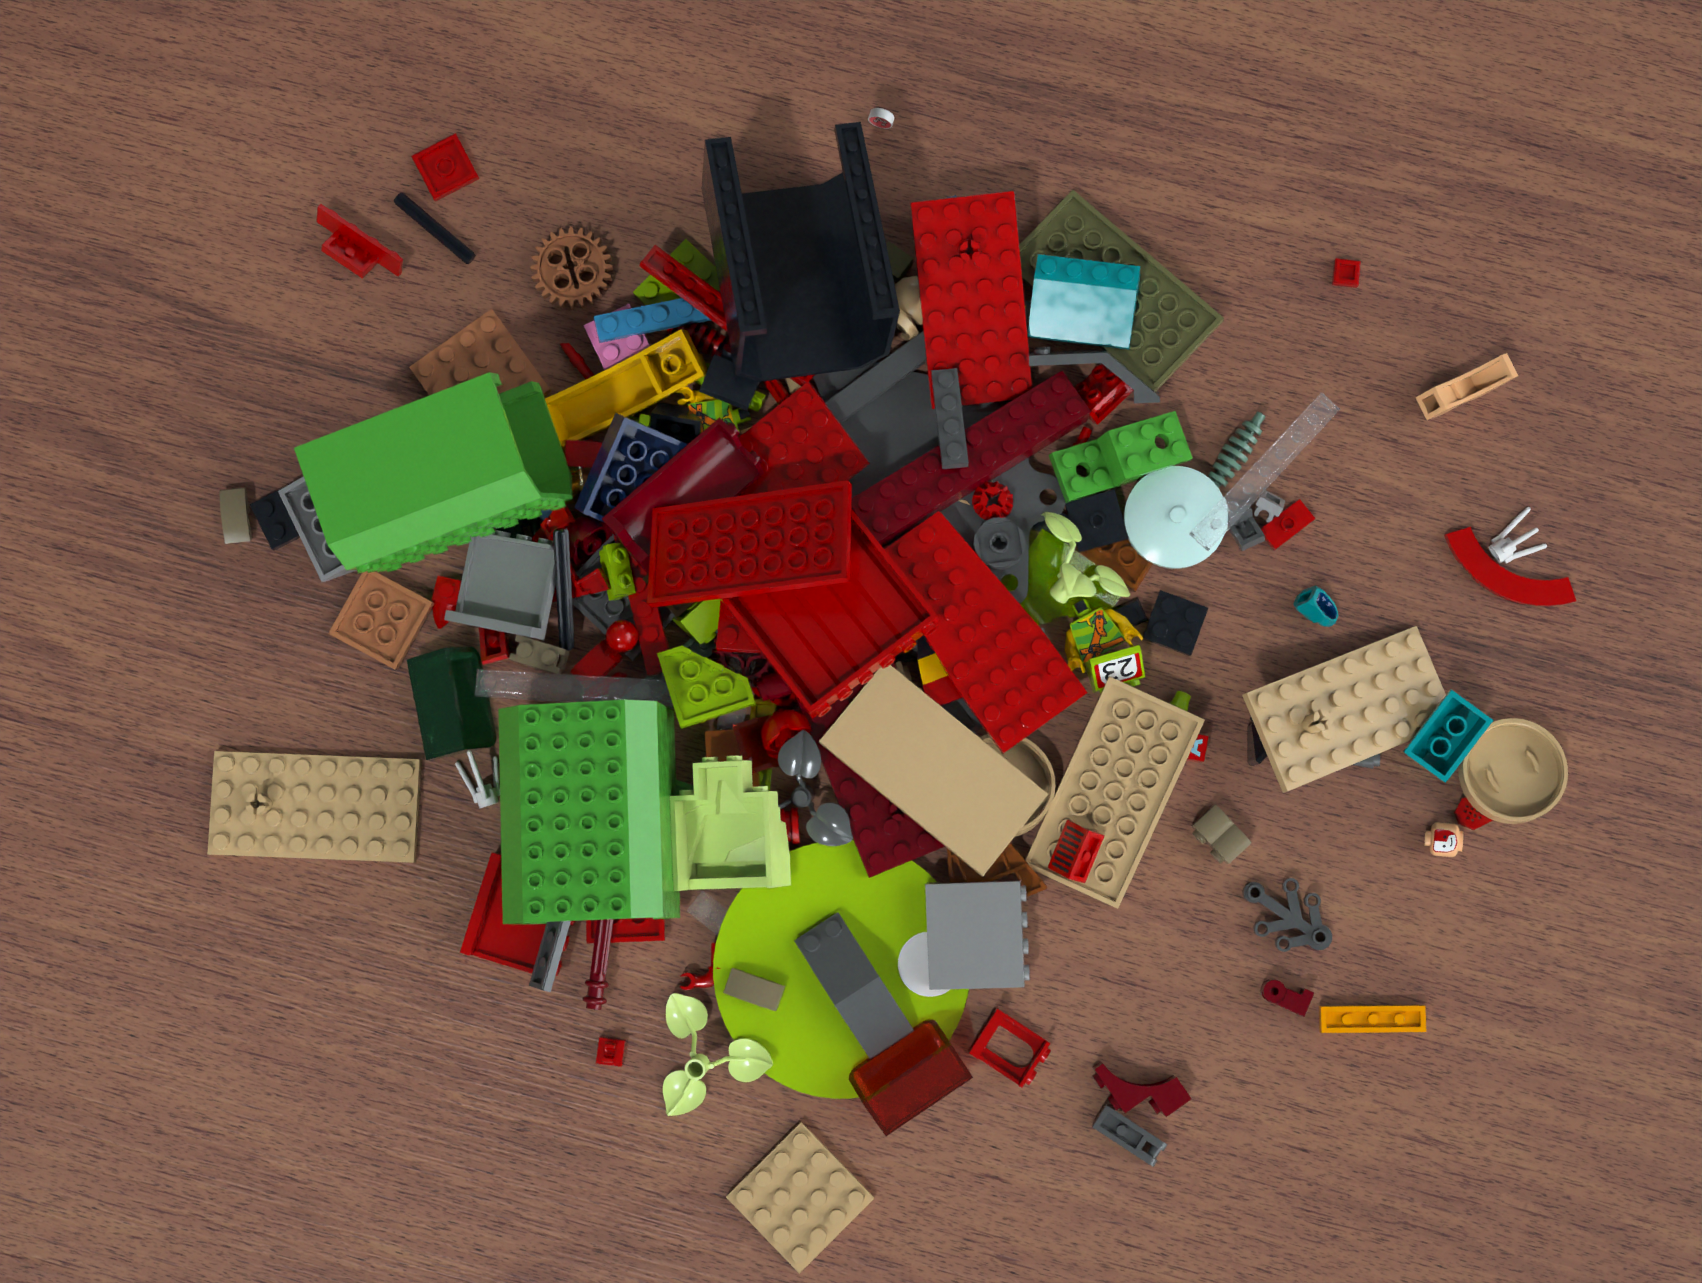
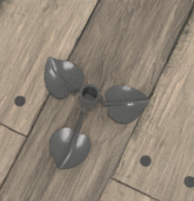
[778,730,853,846]

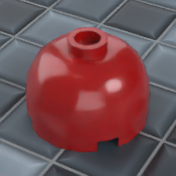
[761,709,813,759]

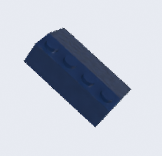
[575,413,688,522]

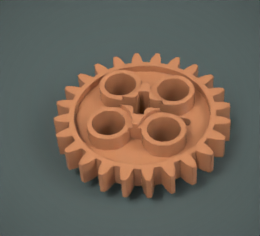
[530,227,613,310]

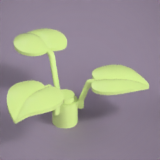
[1041,512,1131,603]
[663,993,773,1116]

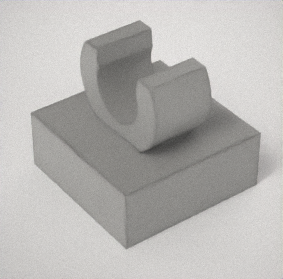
[1254,489,1285,523]

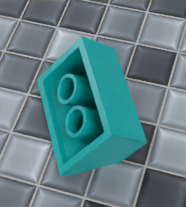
[1403,689,1494,783]

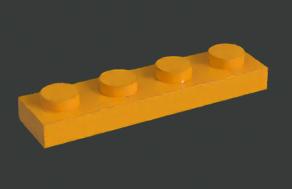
[1319,1005,1426,1033]

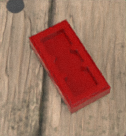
[1261,499,1316,551]

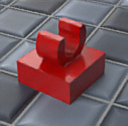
[596,1037,626,1067]

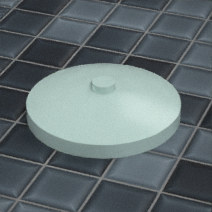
[1124,466,1227,569]

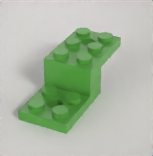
[1049,411,1193,503]

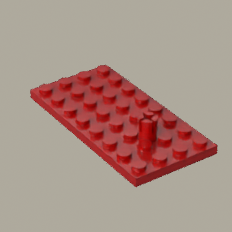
[910,191,1032,409]
[647,480,852,608]

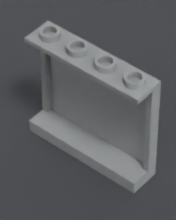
[444,530,556,640]
[925,880,1030,990]

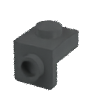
[1227,505,1265,551]

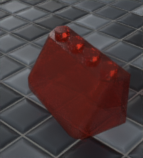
[849,1019,973,1136]

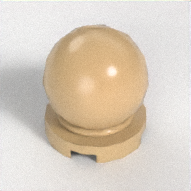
[895,276,922,342]

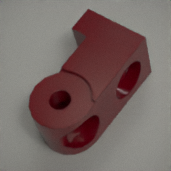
[1260,979,1314,1017]

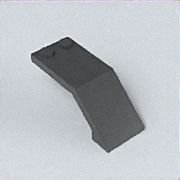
[1029,347,1160,403]
[794,912,914,1059]

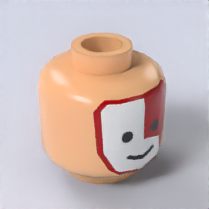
[1424,822,1463,857]

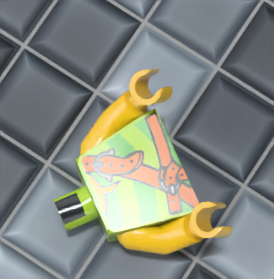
[676,387,751,437]
[1065,599,1143,673]

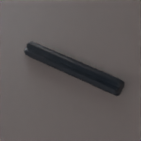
[394,192,476,264]

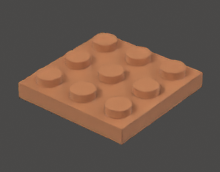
[328,571,434,670]

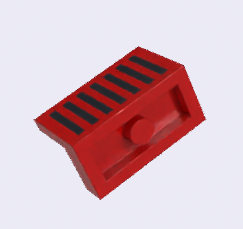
[1047,820,1105,883]

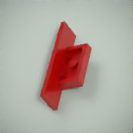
[316,204,403,279]

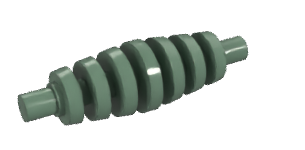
[1208,411,1266,488]

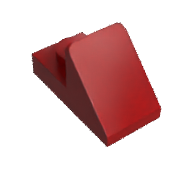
[479,627,513,665]

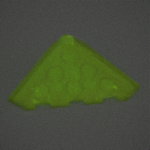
[1006,529,1121,625]

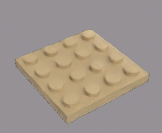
[726,1121,874,1274]

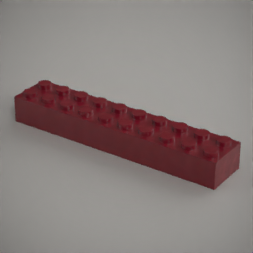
[851,371,1091,547]

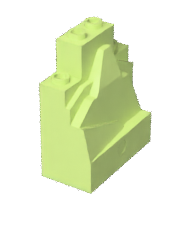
[670,756,791,891]

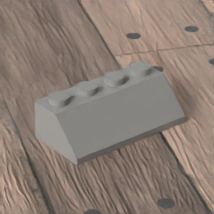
[278,476,357,582]

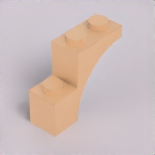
[1415,353,1518,420]

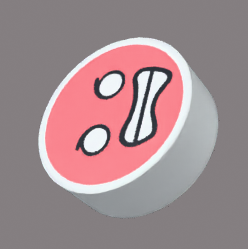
[868,108,894,129]

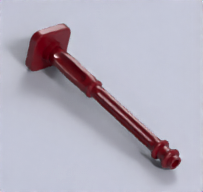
[582,919,614,1010]

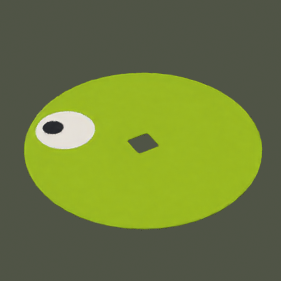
[713,840,969,1099]

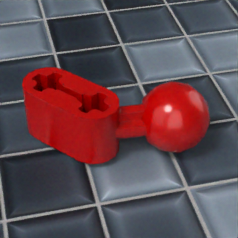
[570,620,638,691]

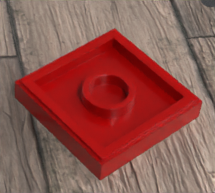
[411,133,480,202]

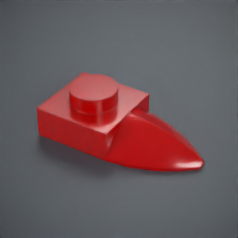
[432,576,461,629]

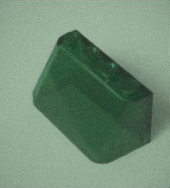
[407,647,496,760]

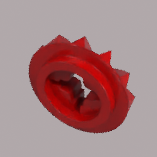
[972,481,1013,520]

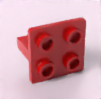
[1074,363,1134,425]

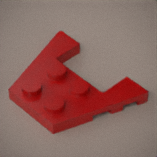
[531,503,611,603]

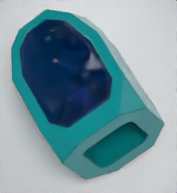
[1293,585,1339,627]

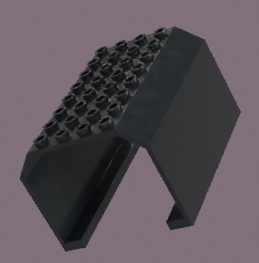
[701,122,900,382]

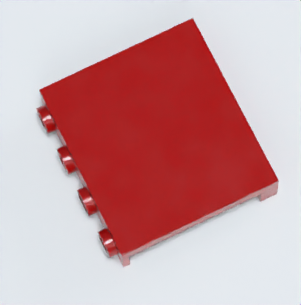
[460,852,575,976]

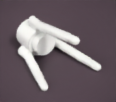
[1489,507,1547,564]
[455,750,500,809]

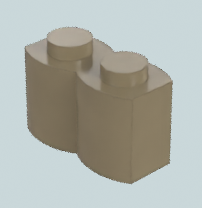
[1192,805,1252,864]

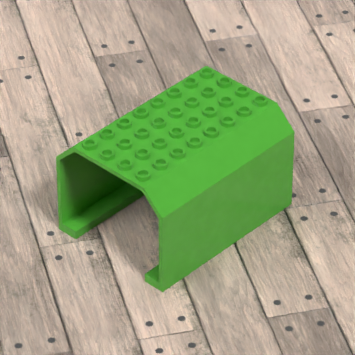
[294,372,573,573]
[498,700,680,925]

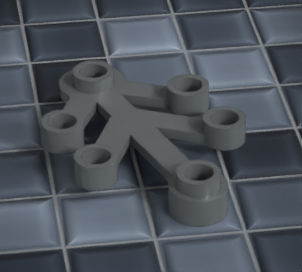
[1242,878,1332,952]

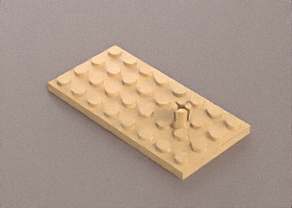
[1242,626,1446,793]
[1025,676,1205,909]
[207,751,422,863]

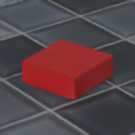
[1332,258,1361,288]

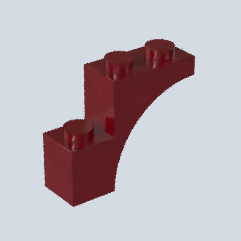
[1092,1061,1192,1117]

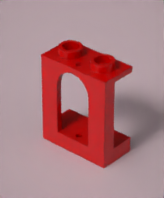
[968,1008,1051,1088]

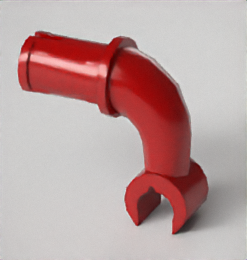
[680,943,720,990]

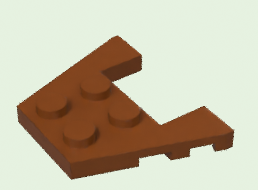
[947,842,1048,897]

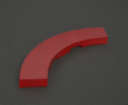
[1444,527,1576,607]

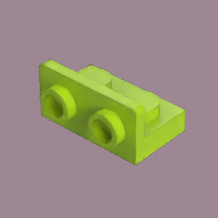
[599,543,636,601]

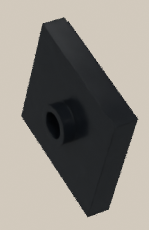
[1065,490,1129,553]

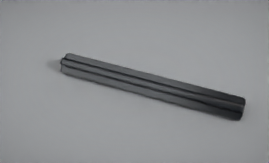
[553,528,575,651]

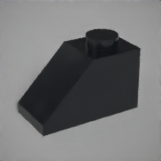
[650,402,702,443]

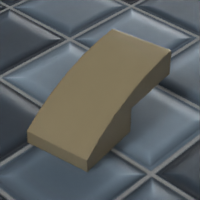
[219,487,253,544]
[723,968,785,1011]

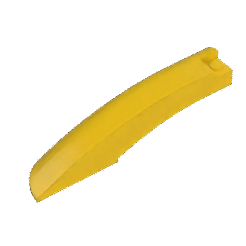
[545,329,707,450]

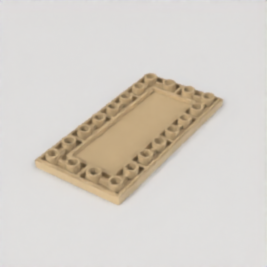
[819,665,1048,876]

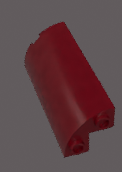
[602,417,764,574]

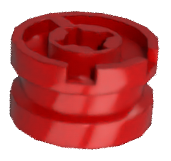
[780,808,800,844]

